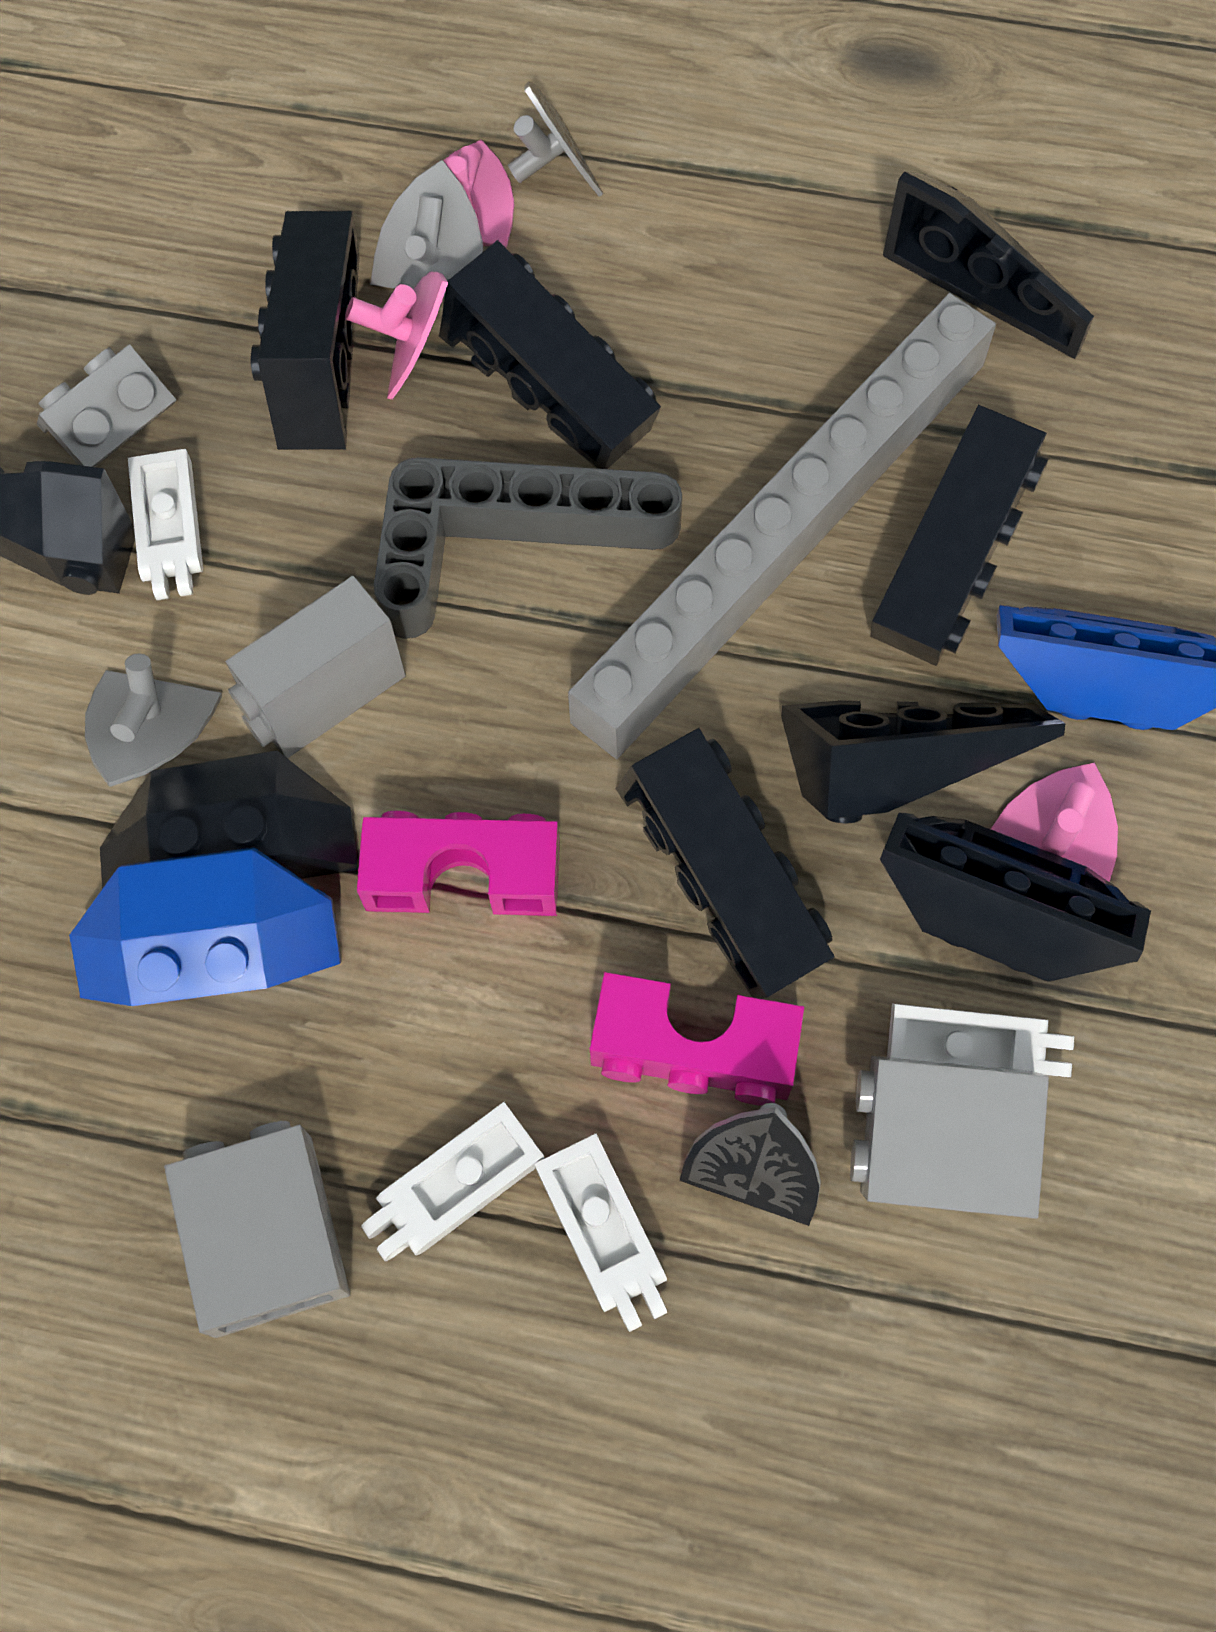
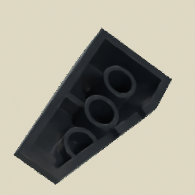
[883,171,1094,359]
[0,461,135,595]
[781,700,1066,824]

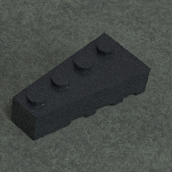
[251,211,360,450]
[439,240,661,469]
[870,404,1050,666]
[616,728,835,999]

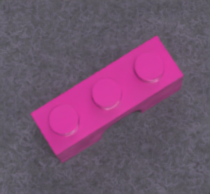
[357,811,560,916]
[590,972,804,1106]

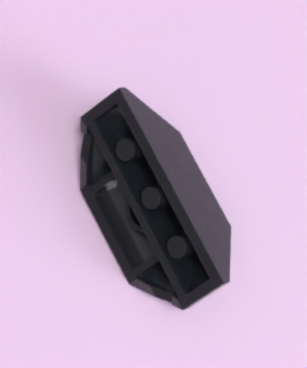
[100,750,359,889]
[880,812,1151,982]

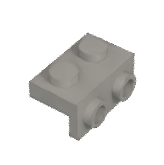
[37,344,176,467]

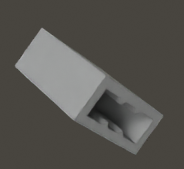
[225,576,406,758]
[850,1056,1049,1219]
[164,1121,351,1338]

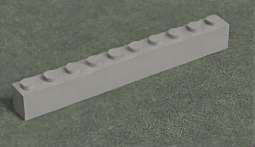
[568,293,997,760]

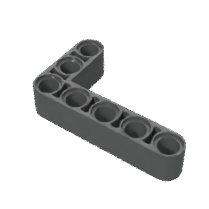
[374,457,682,639]

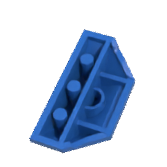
[997,605,1216,730]
[69,848,342,1006]

